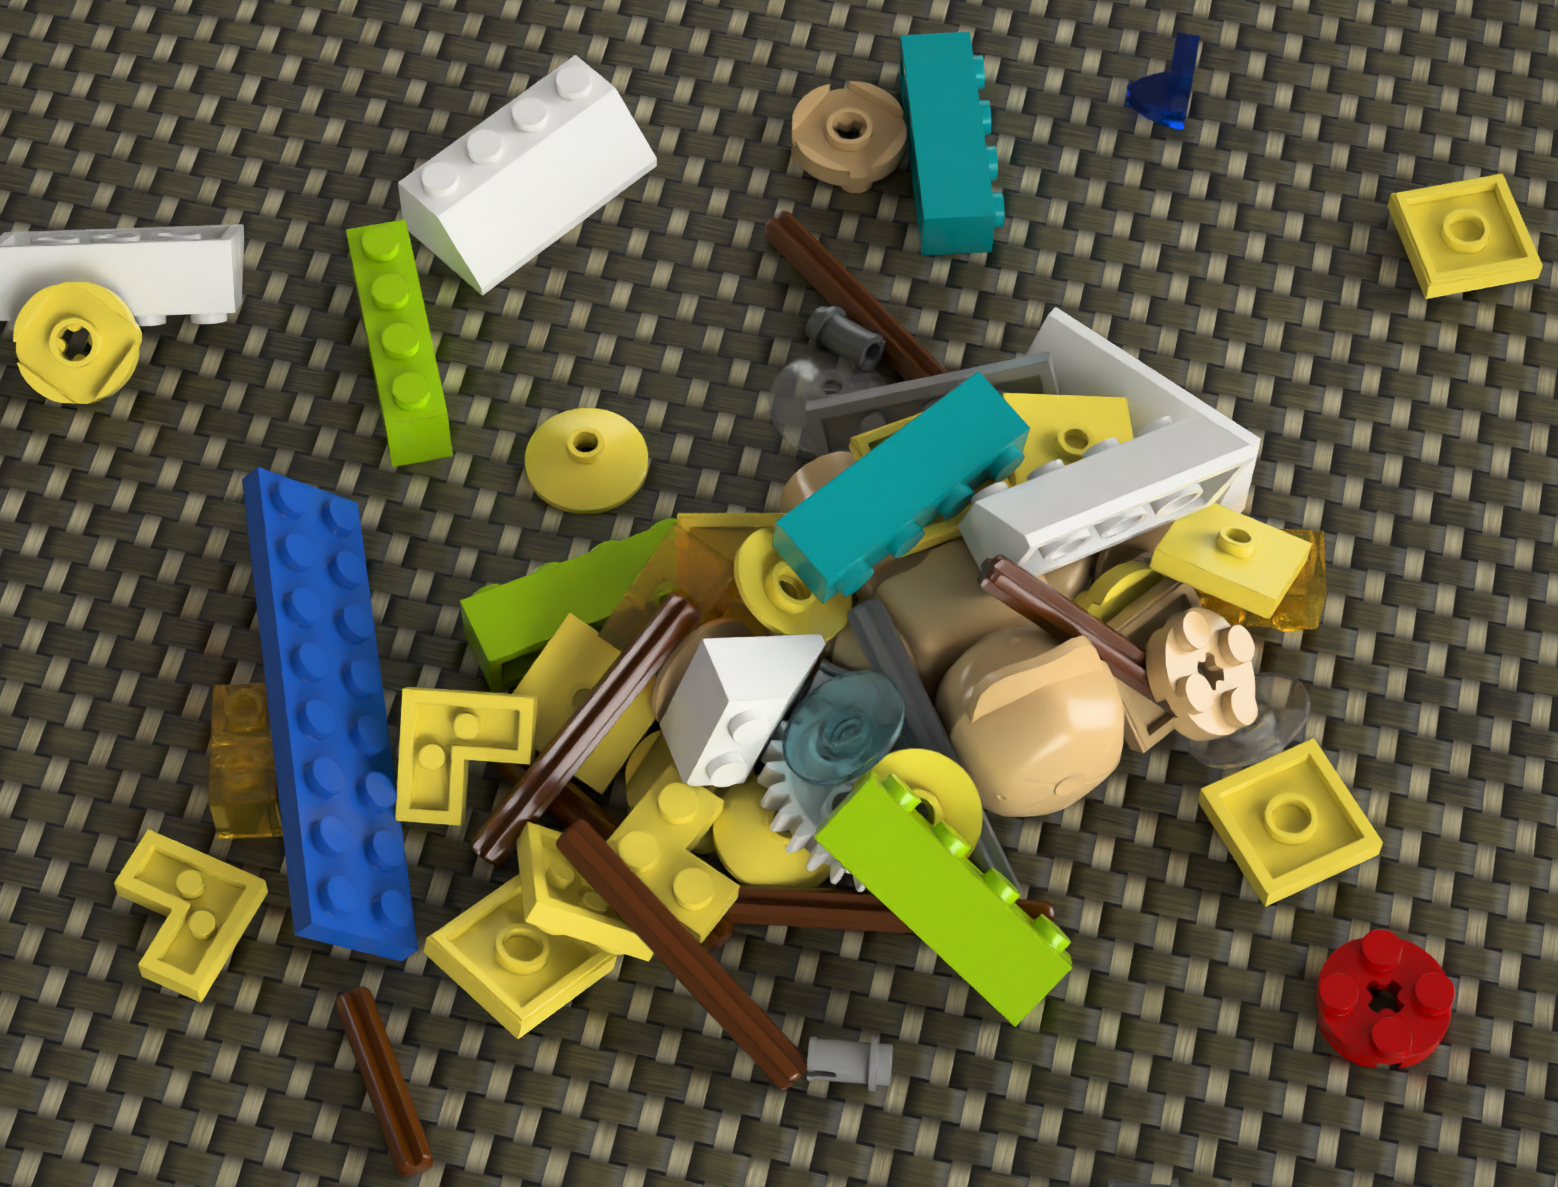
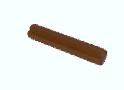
[335,986,433,1178]

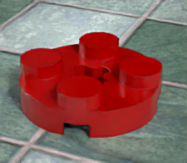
[1314,929,1455,1069]

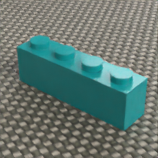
[898,32,1005,256]
[772,371,1030,604]

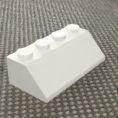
[398,55,657,296]
[0,224,244,330]
[1025,307,1261,522]
[957,413,1257,577]

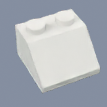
[659,634,825,787]

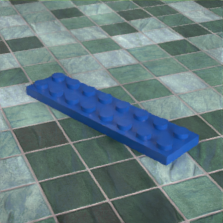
[242,467,418,961]

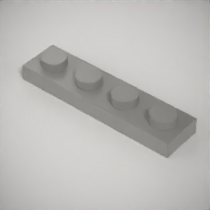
[805,352,1061,457]

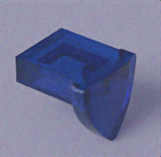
[1125,32,1200,130]

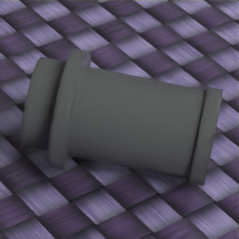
[805,306,885,371]

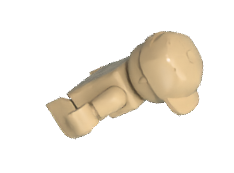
[764,451,1125,817]

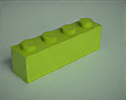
[346,219,453,467]
[460,512,697,693]
[814,769,1073,1027]

